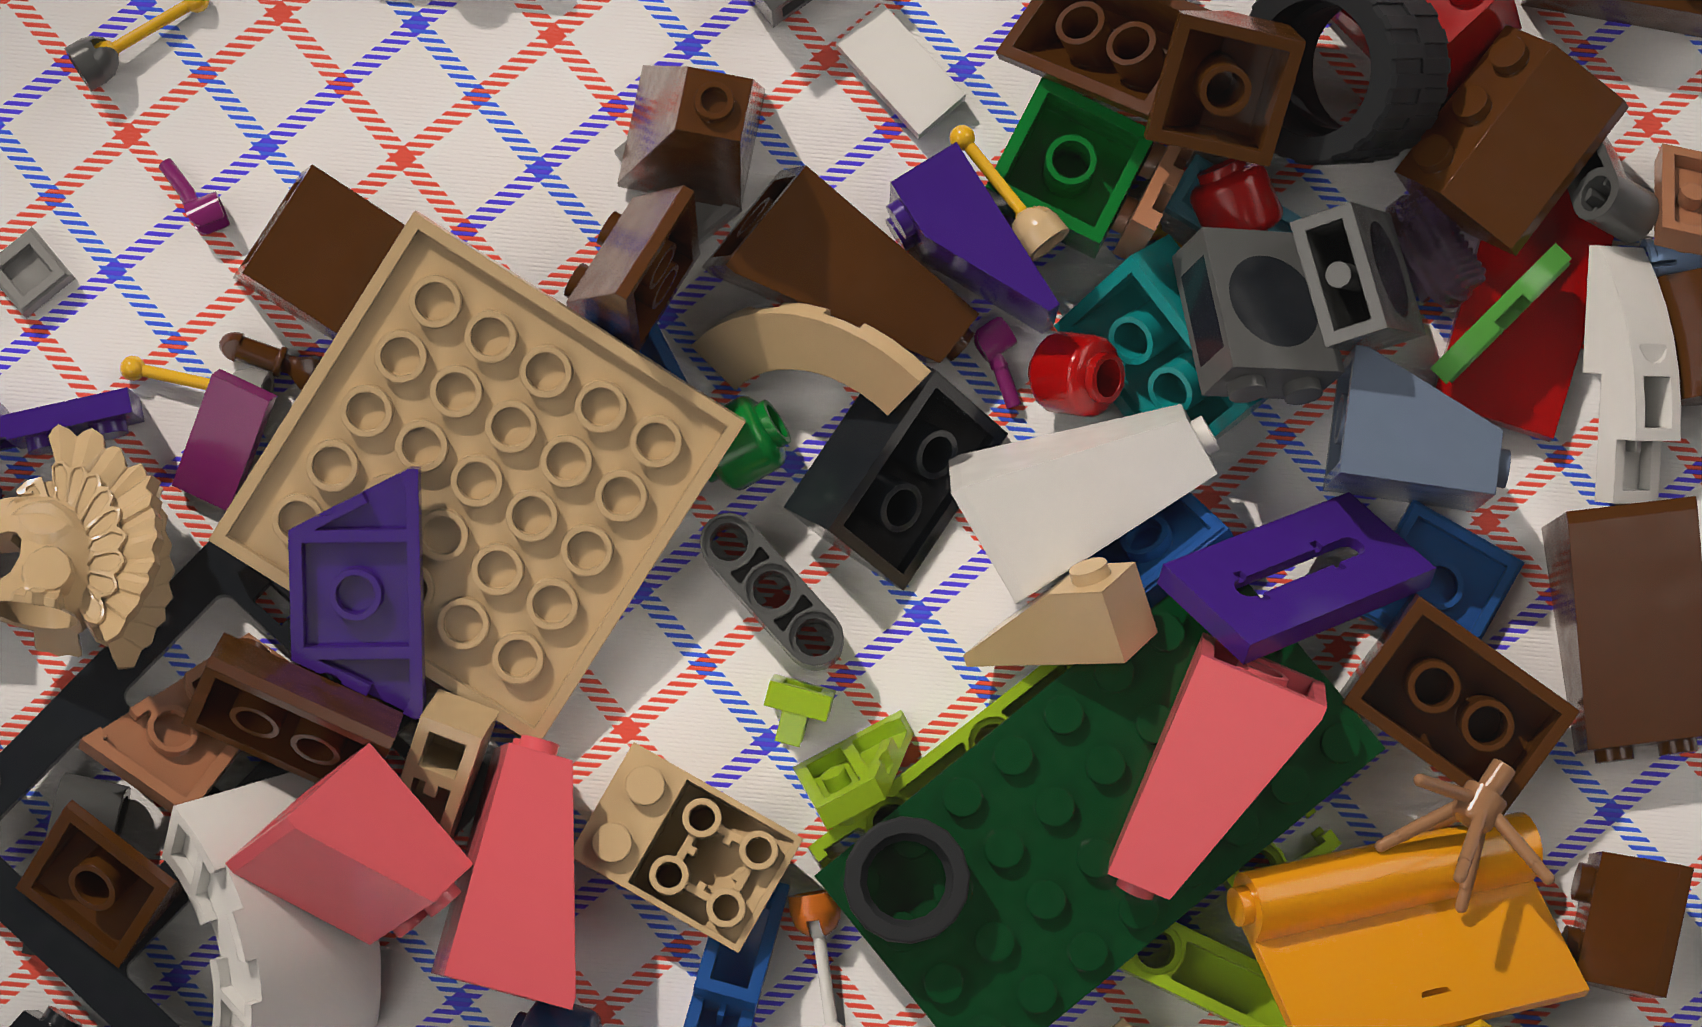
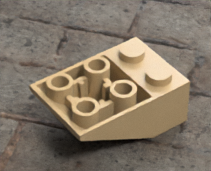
[574,742,803,953]

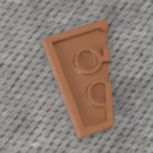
[1111,142,1195,260]
[78,633,288,813]

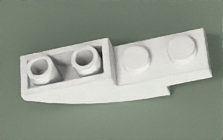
[1583,245,1681,504]

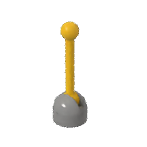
[120,356,274,393]

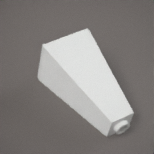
[949,404,1220,604]

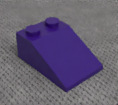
[885,142,1060,334]

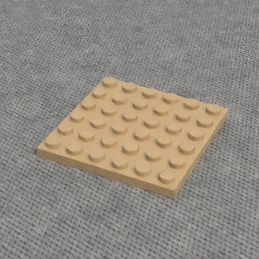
[208,211,746,739]

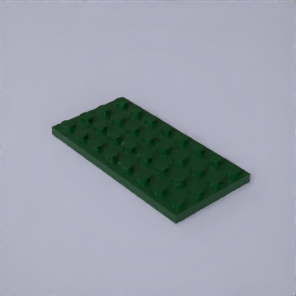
[814,584,1386,1027]

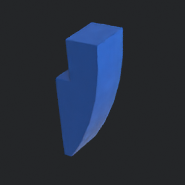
[683,882,790,1027]

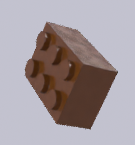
[1339,593,1580,816]

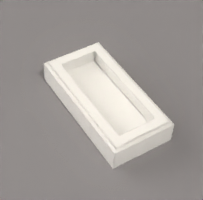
[836,3,966,140]

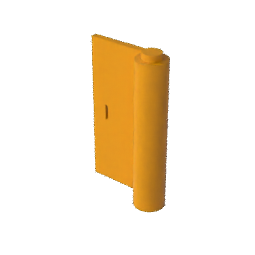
[1227,812,1590,1027]

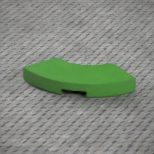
[1430,243,1572,384]

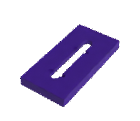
[1157,492,1436,665]

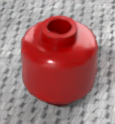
[1190,158,1283,231]
[1028,331,1125,417]

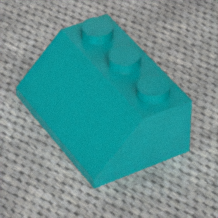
[1054,234,1269,440]

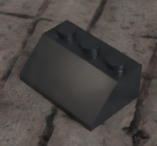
[784,365,1008,591]

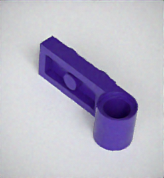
[0,387,145,455]

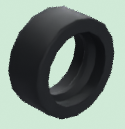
[844,816,970,944]

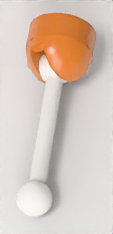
[788,890,843,1027]

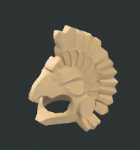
[0,424,175,670]

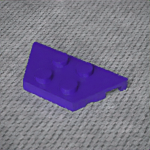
[288,466,426,719]

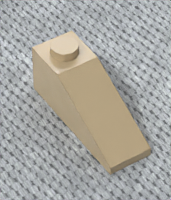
[963,557,1158,667]
[400,689,499,839]

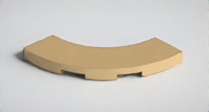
[691,302,931,416]

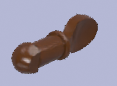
[219,332,322,391]

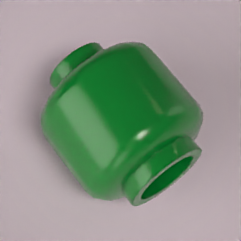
[708,395,791,491]

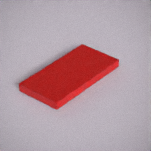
[1434,189,1614,442]

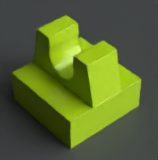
[764,674,836,747]

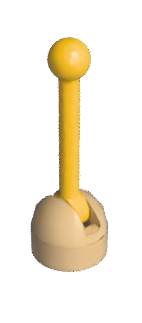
[949,125,1069,261]

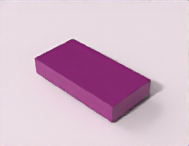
[172,369,277,511]

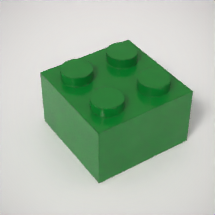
[985,77,1154,259]

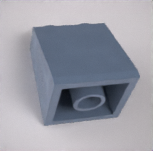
[1323,345,1511,512]

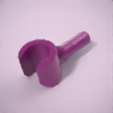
[159,158,230,235]
[974,317,1022,409]

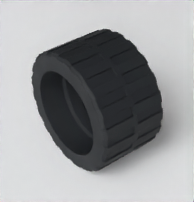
[1249,0,1451,165]

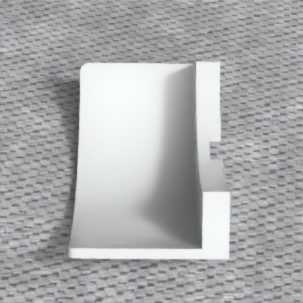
[162,772,381,1027]

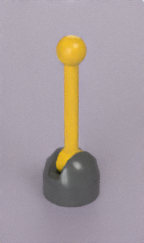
[64,0,209,92]

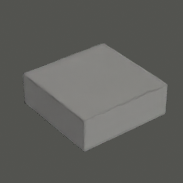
[0,227,76,318]

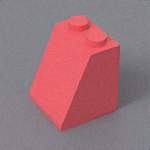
[225,742,473,945]

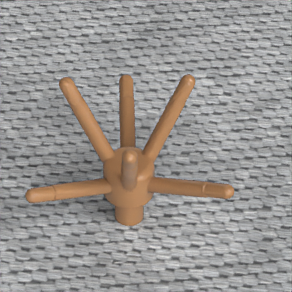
[1374,759,1555,913]

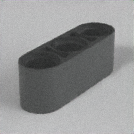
[700,513,844,671]

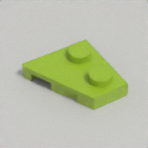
[792,710,914,830]

